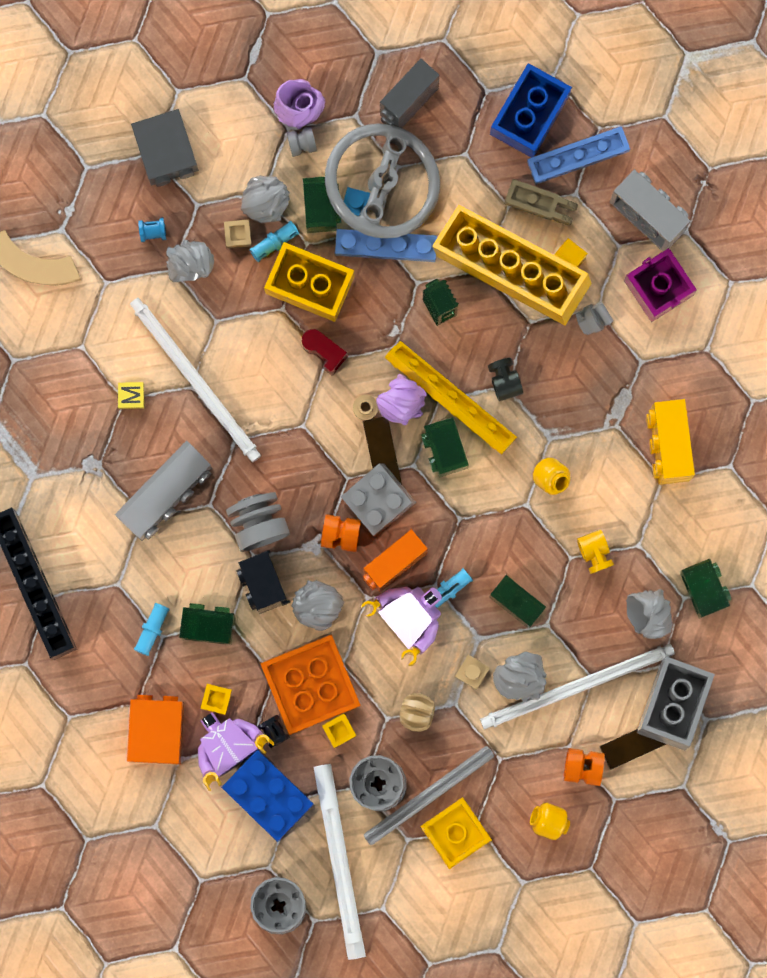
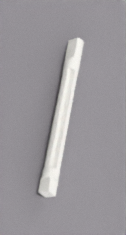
[313,764,366,960]

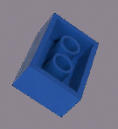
[490,63,572,158]
[221,750,314,842]

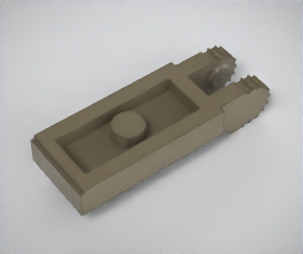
[504,179,578,225]

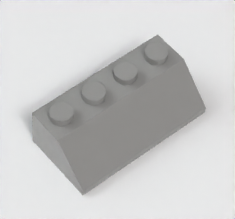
[115,440,212,541]

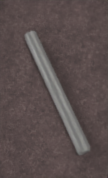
[364,746,494,845]

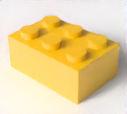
[264,242,355,322]
[646,399,695,485]

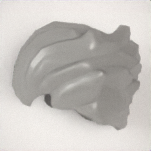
[241,175,290,223]
[166,240,214,282]
[292,580,344,631]
[626,589,673,639]
[493,652,546,702]

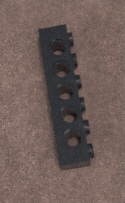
[0,507,78,660]

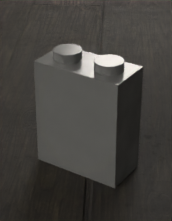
[380,58,440,128]
[131,109,199,187]

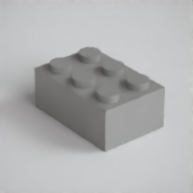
[609,169,690,252]
[637,656,715,751]

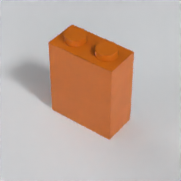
[363,529,428,592]
[127,695,184,764]

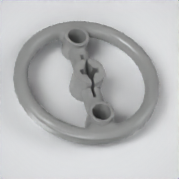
[325,123,440,239]

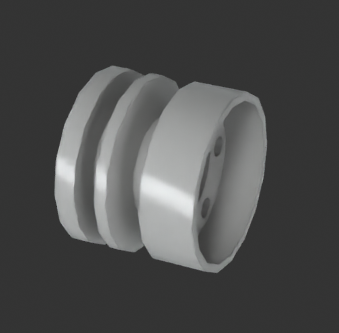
[226,492,290,552]
[349,755,407,811]
[250,877,306,935]

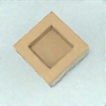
[224,220,252,249]
[455,655,490,690]

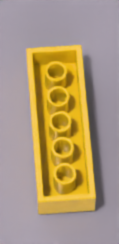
[432,205,592,326]

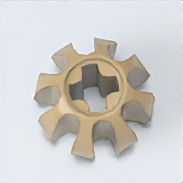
[400,693,435,732]

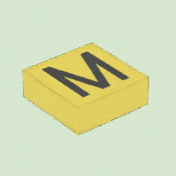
[118,382,144,409]

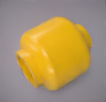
[533,457,570,495]
[530,803,570,840]

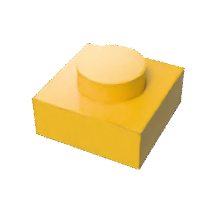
[200,684,232,715]
[322,714,356,748]

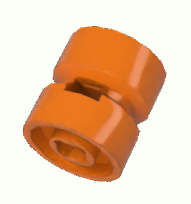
[321,514,361,552]
[564,748,605,786]

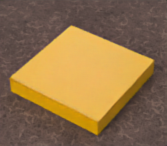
[420,797,492,869]

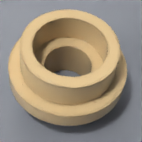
[353,395,378,420]

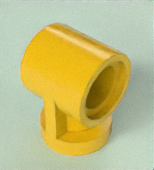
[577,529,614,574]

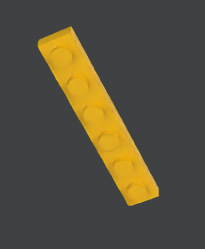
[385,341,517,455]

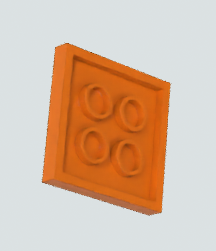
[260,634,361,735]

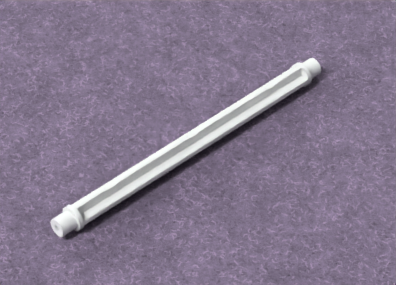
[130,298,261,463]
[480,644,675,729]

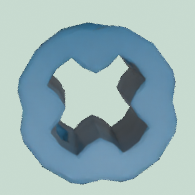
[138,217,167,242]

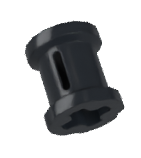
[258,715,290,749]

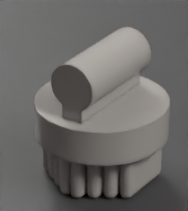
[576,302,613,335]

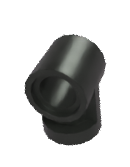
[488,358,523,402]

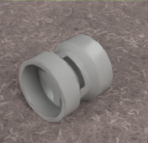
[287,127,317,157]

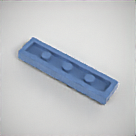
[527,126,630,185]
[335,229,437,262]

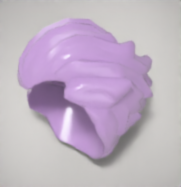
[273,79,325,129]
[376,374,427,425]

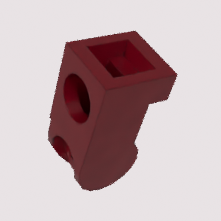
[301,329,348,376]

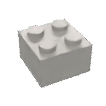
[341,463,416,536]

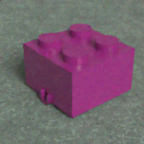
[624,248,697,323]

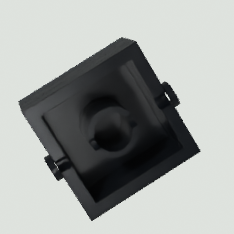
[236,550,291,614]

